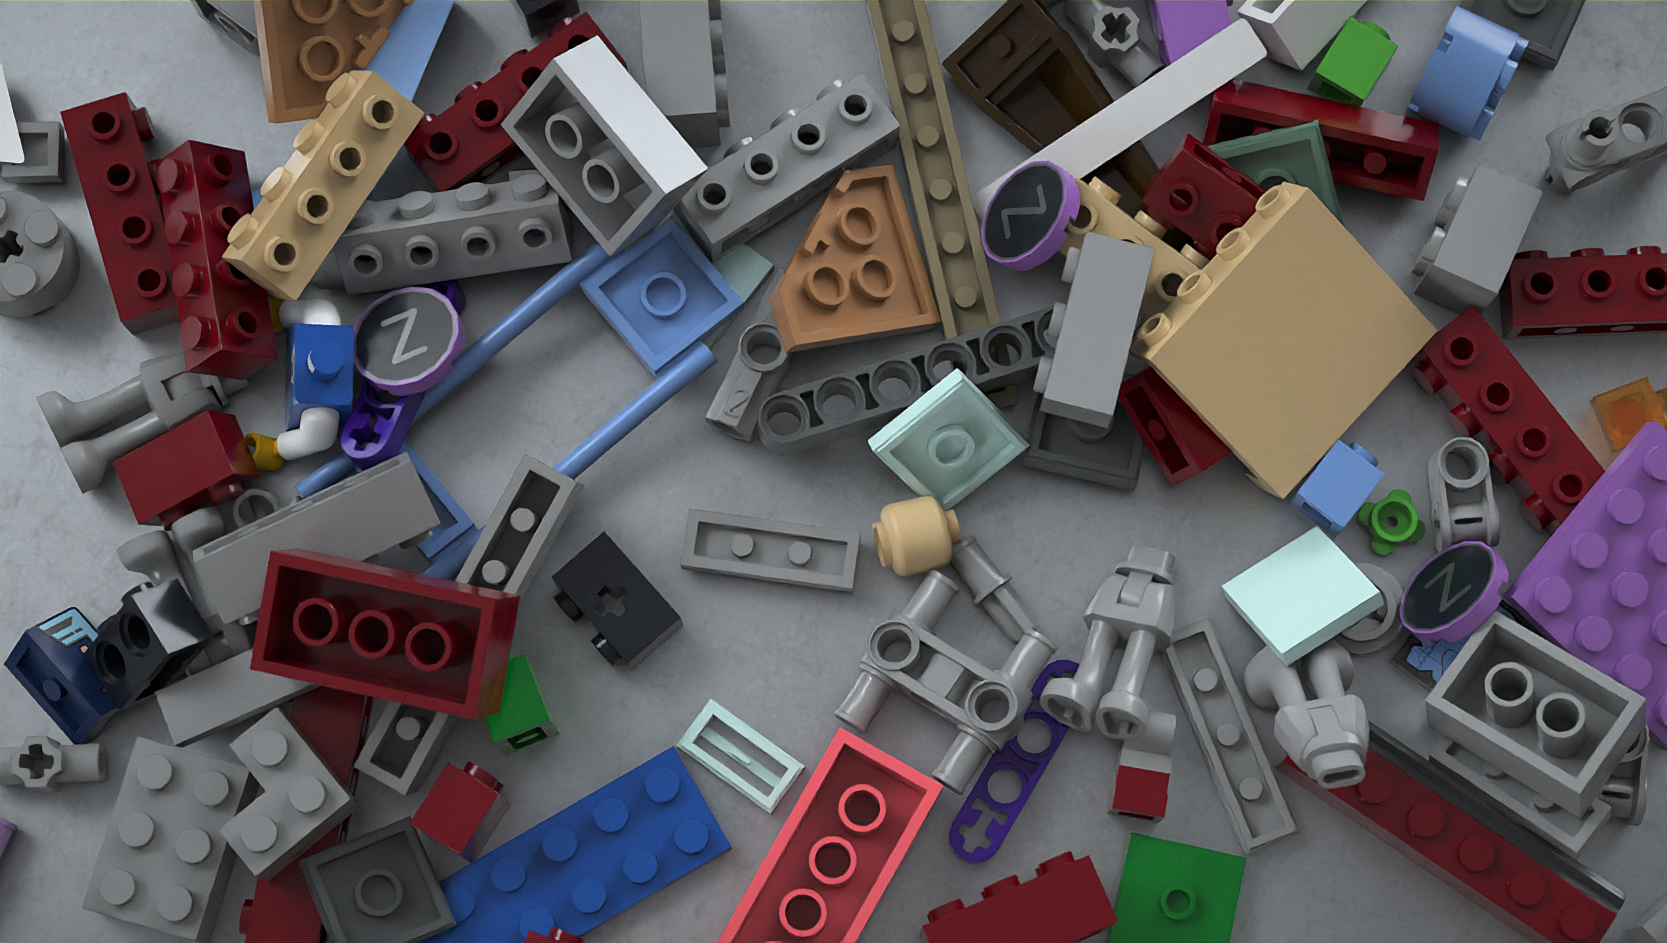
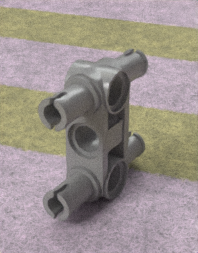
[1544,86,1667,195]
[834,569,1058,796]

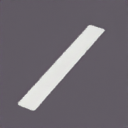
[972,18,1267,221]

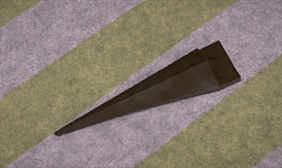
[941,0,1211,261]

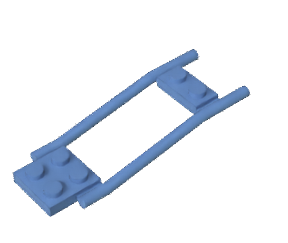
[295,217,744,581]

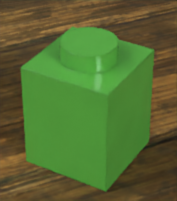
[1307,17,1398,107]

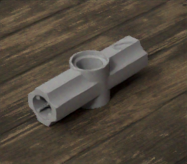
[705,267,793,442]

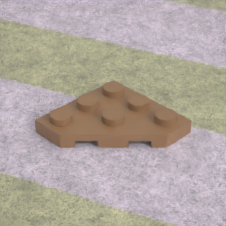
[253,0,414,124]
[769,164,942,353]

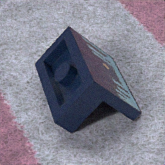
[4,607,119,745]

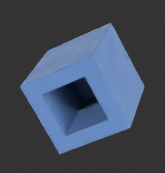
[1289,439,1385,538]

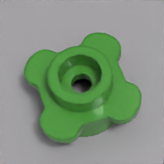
[1358,489,1425,555]

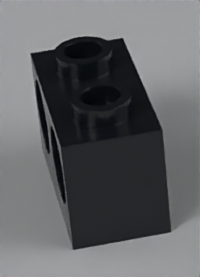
[84,578,214,711]

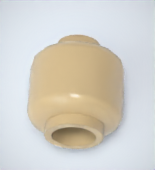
[872,495,961,576]

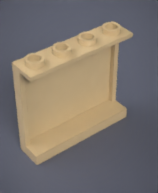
[1129,182,1438,499]

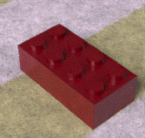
[250,548,520,720]

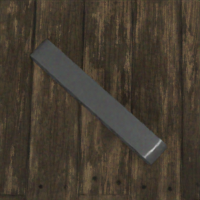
[758,302,1142,455]

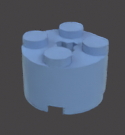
[1407,6,1529,141]

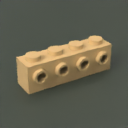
[222,70,425,301]
[1059,176,1210,318]

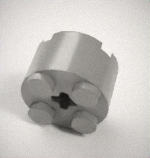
[0,191,80,319]

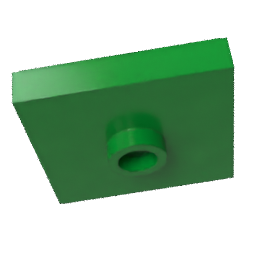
[1107,832,1246,943]

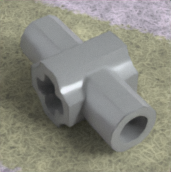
[1063,0,1164,88]
[0,736,106,793]

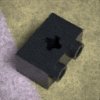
[552,531,683,671]

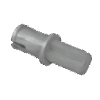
[950,535,1040,644]

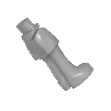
[36,352,249,494]
[116,506,258,677]
[1040,544,1176,740]
[1243,639,1370,789]

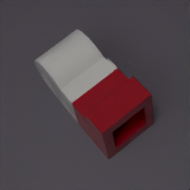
[1107,710,1176,823]

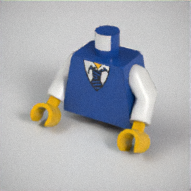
[245,298,354,472]

